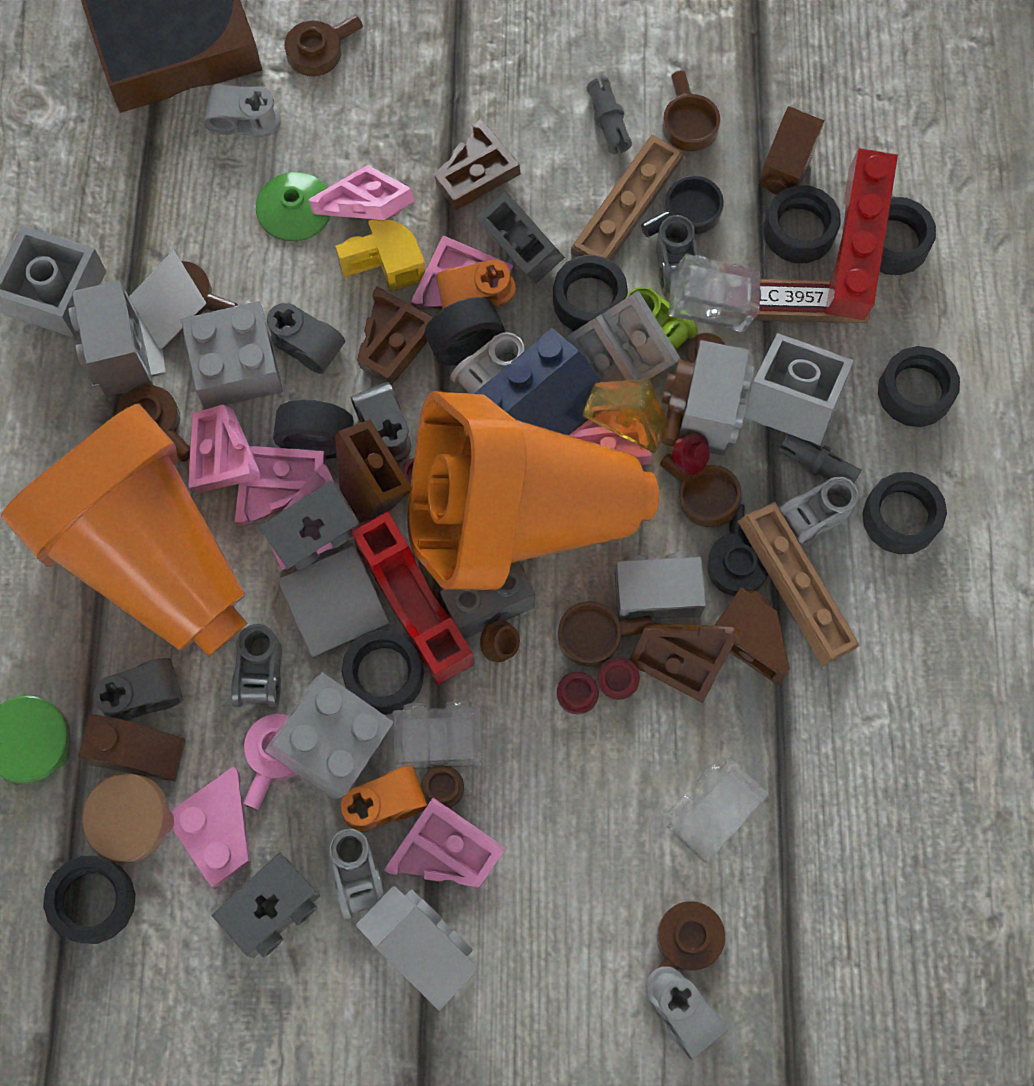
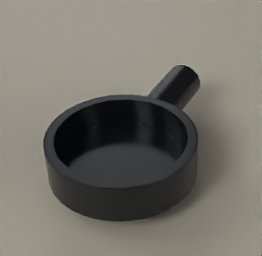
[641,176,724,238]
[707,504,769,596]

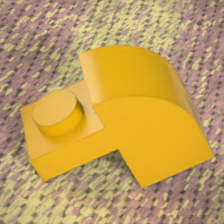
[335,219,426,292]

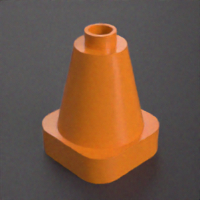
[407,391,659,590]
[0,404,248,657]

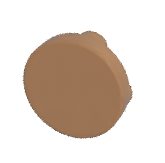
[82,773,174,863]

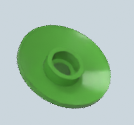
[256,172,331,242]

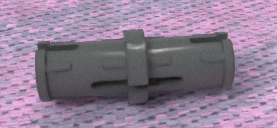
[586,77,632,154]
[778,434,862,483]

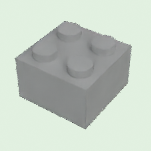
[0,226,107,338]
[69,280,153,397]
[181,301,283,409]
[744,333,854,445]
[678,340,754,456]
[264,672,394,800]
[355,886,479,1011]

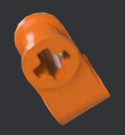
[436,259,516,309]
[340,765,428,832]

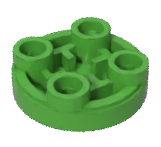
[0,696,70,783]

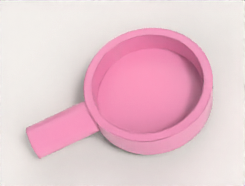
[243,714,297,811]

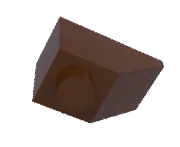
[758,106,825,195]
[335,419,412,524]
[714,587,790,685]
[79,714,186,782]

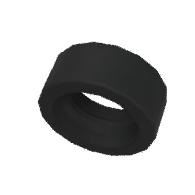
[763,185,841,263]
[880,197,936,275]
[552,255,628,331]
[424,297,505,366]
[878,346,960,427]
[273,399,354,459]
[862,472,947,554]
[341,629,424,715]
[43,856,136,944]

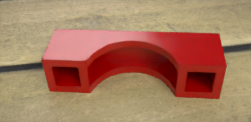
[825,148,898,320]
[351,512,474,686]

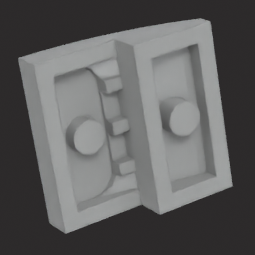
[565,290,680,405]
[277,545,389,658]

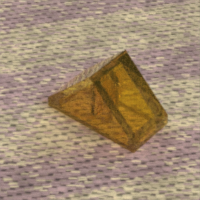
[582,379,666,453]

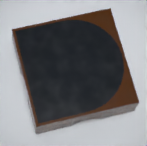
[81,0,263,113]

